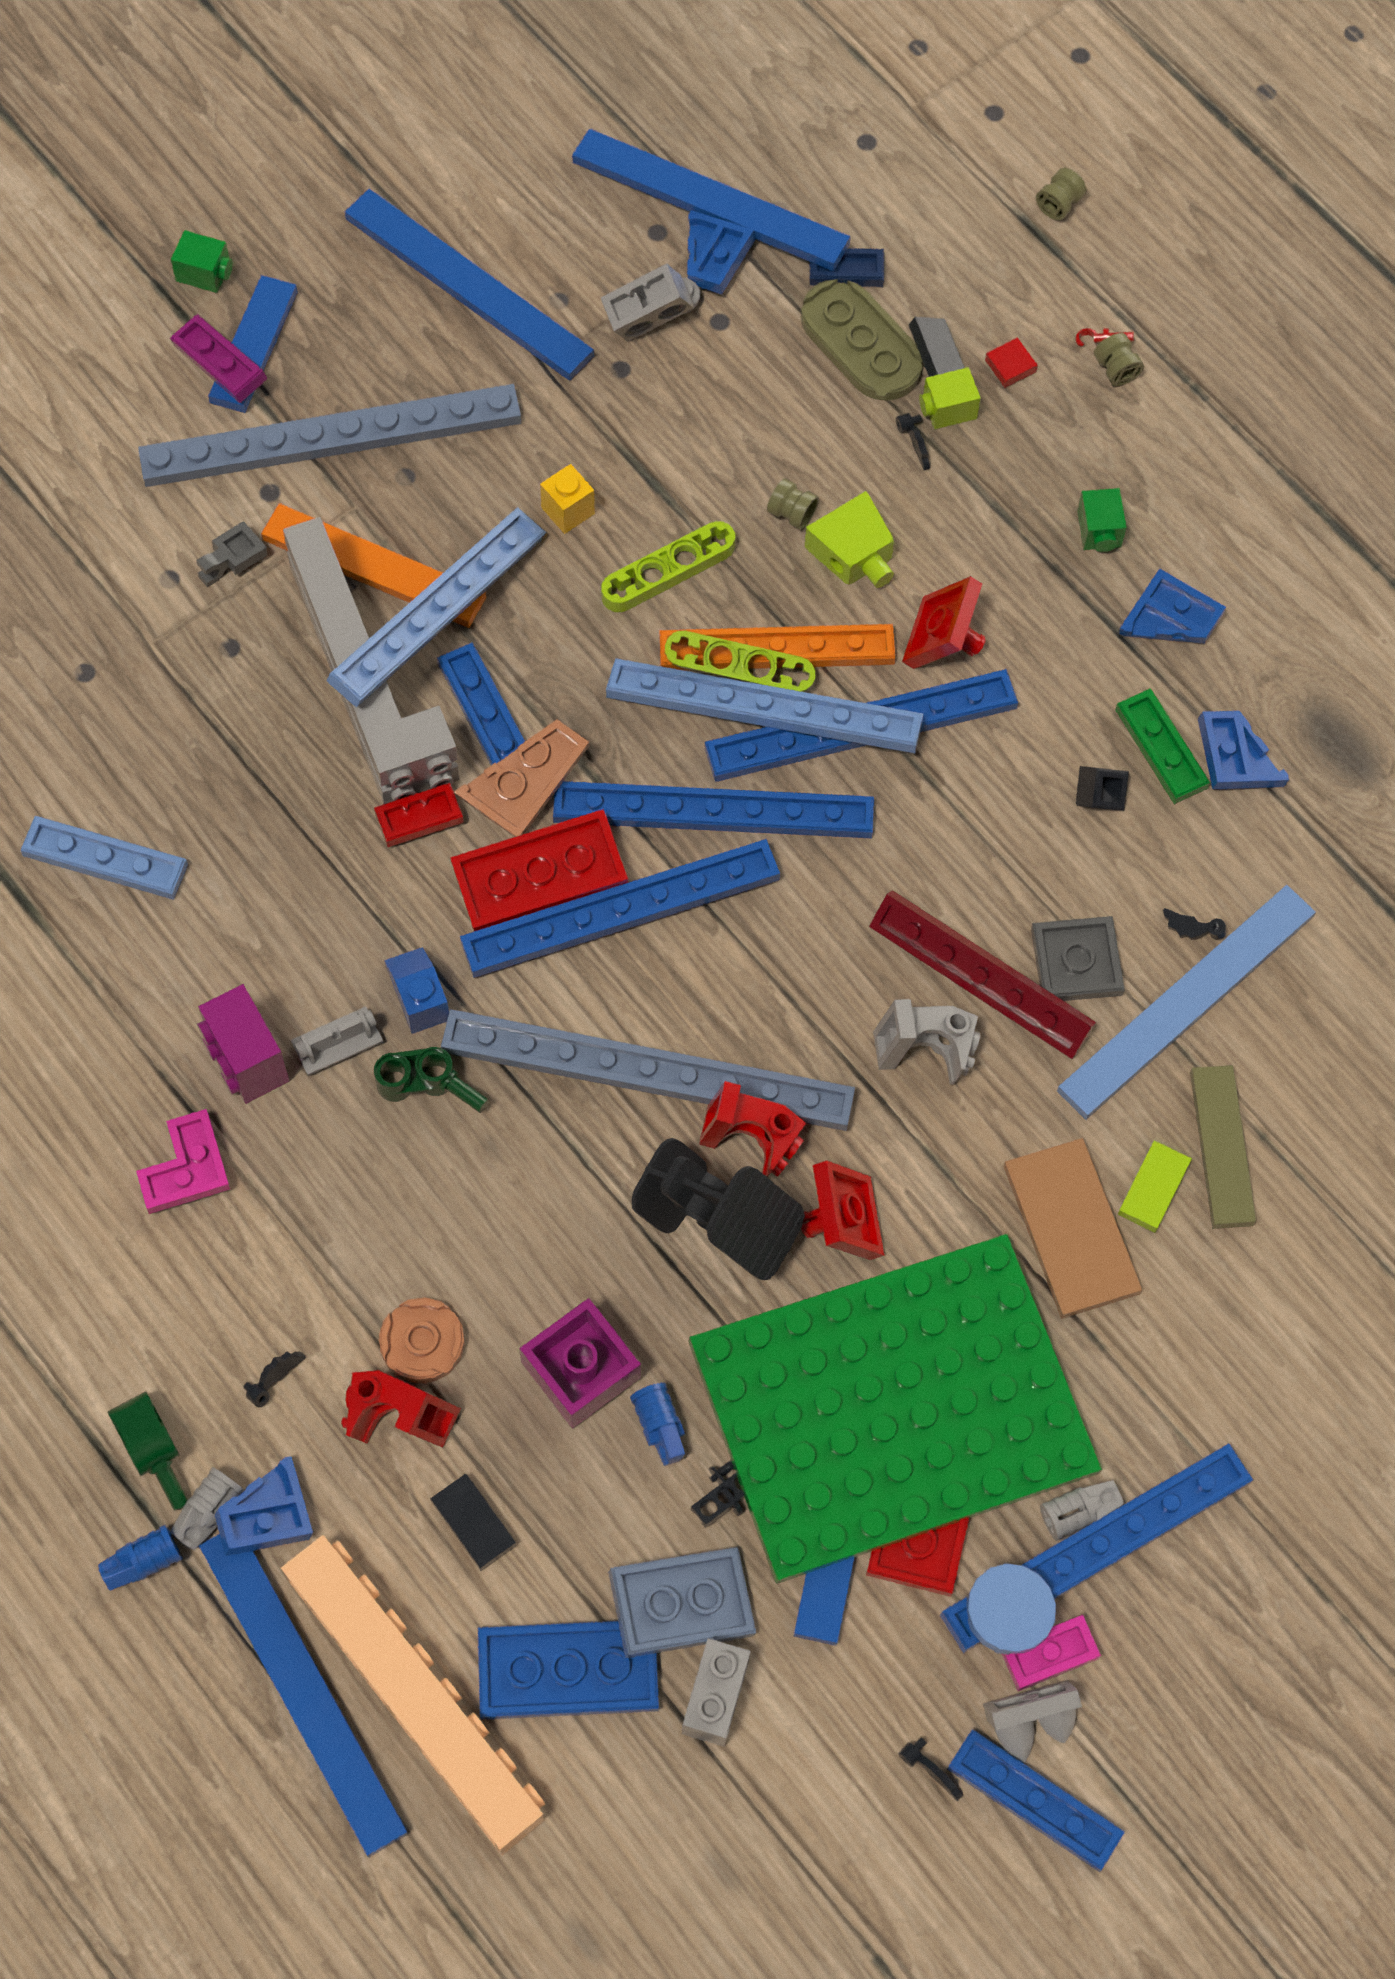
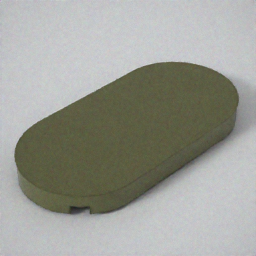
[801,280,922,401]

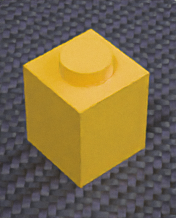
[540,464,595,534]

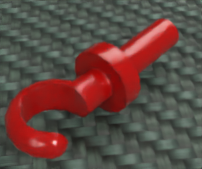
[1075,328,1134,347]

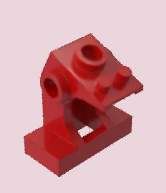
[699,1081,806,1177]
[342,1370,461,1448]

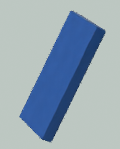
[478,1621,659,1720]

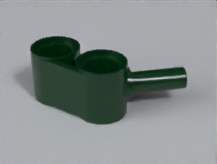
[373,1047,489,1113]
[107,1391,188,1511]

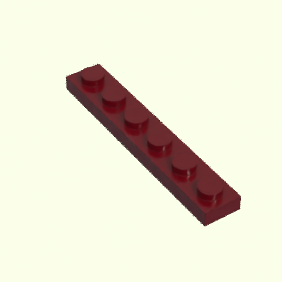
[869,890,1096,1059]

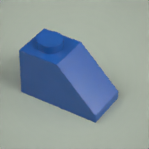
[384,947,449,1034]

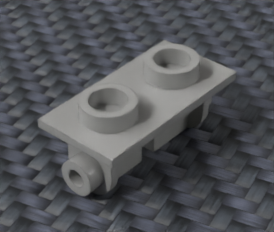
[291,1007,383,1076]

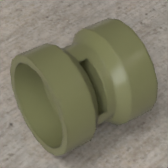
[1035,168,1087,220]
[1094,333,1145,387]
[767,478,819,530]

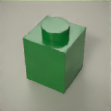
[170,230,233,293]
[1077,488,1127,552]

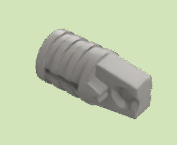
[170,1467,244,1550]
[1040,1480,1124,1541]

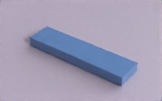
[20,816,188,900]

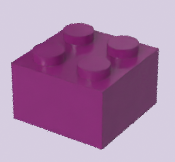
[197,984,290,1104]
[519,1298,641,1429]

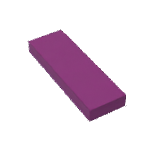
[169,314,268,403]

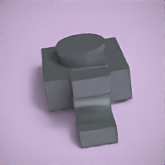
[196,521,267,587]

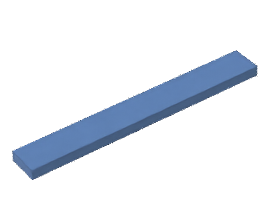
[326,507,546,708]
[606,658,923,753]
[1057,885,1316,1120]

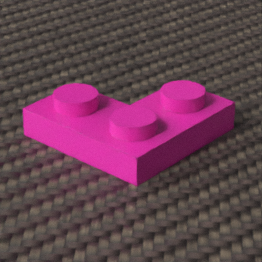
[136,1109,231,1214]
[1002,1615,1101,1692]

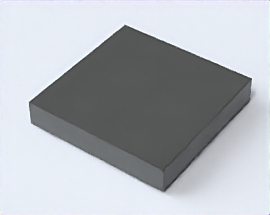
[1031,916,1125,1001]

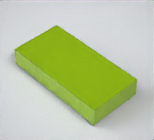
[1117,1140,1192,1233]

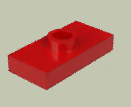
[374,783,464,847]

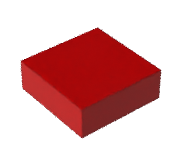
[985,337,1038,388]

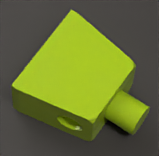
[804,491,894,588]

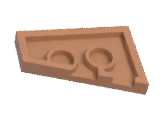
[454,719,590,837]

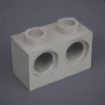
[601,264,694,342]
[682,1638,751,1747]

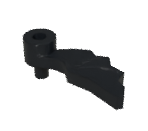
[895,413,930,470]
[1163,908,1227,940]
[243,1351,306,1408]
[898,1737,963,1802]

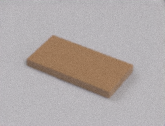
[1003,1138,1142,1319]

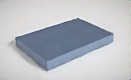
[608,1547,756,1658]

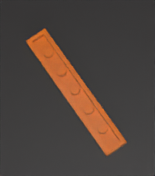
[261,503,486,628]
[659,624,895,671]

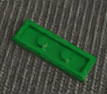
[1115,688,1210,805]

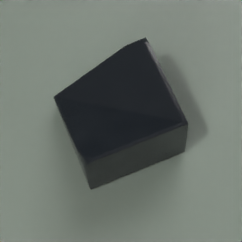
[1076,766,1129,811]

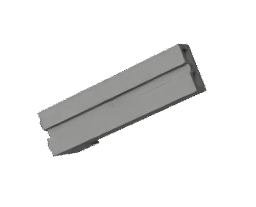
[283,517,459,804]

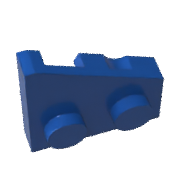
[687,210,755,294]
[1119,568,1226,644]
[1198,711,1289,789]
[215,1456,313,1556]

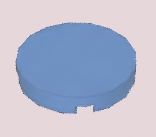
[966,1564,1056,1655]

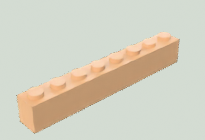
[281,1535,545,1855]

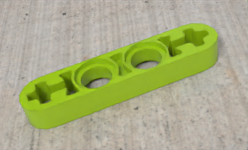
[601,521,735,612]
[665,631,815,692]

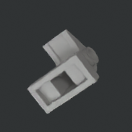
[873,999,980,1085]

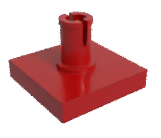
[902,576,986,669]
[801,1160,885,1260]

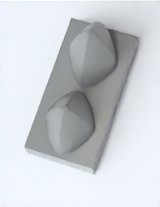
[983,1680,1082,1764]

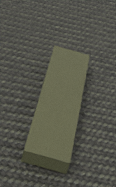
[1190,1065,1256,1229]

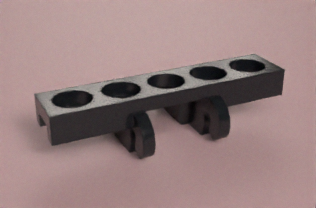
[690,1460,745,1528]

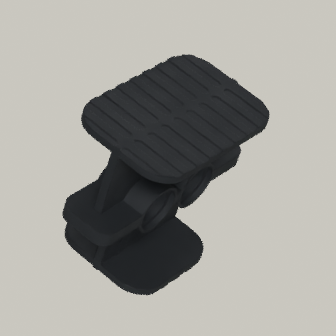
[631,1138,805,1280]

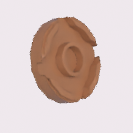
[379,1297,465,1384]

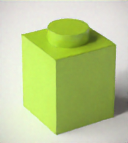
[919,367,981,430]

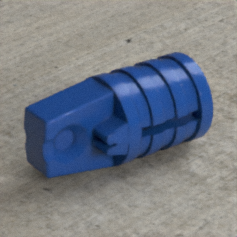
[630,1383,685,1466]
[98,1524,183,1591]

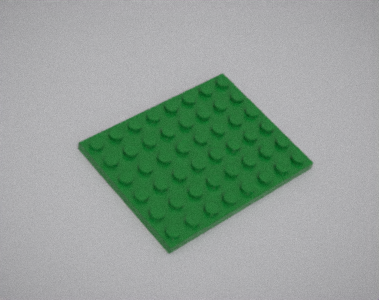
[688,1234,1102,1584]

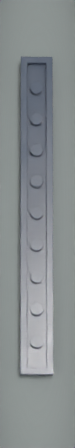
[138,384,521,487]
[441,1009,855,1131]

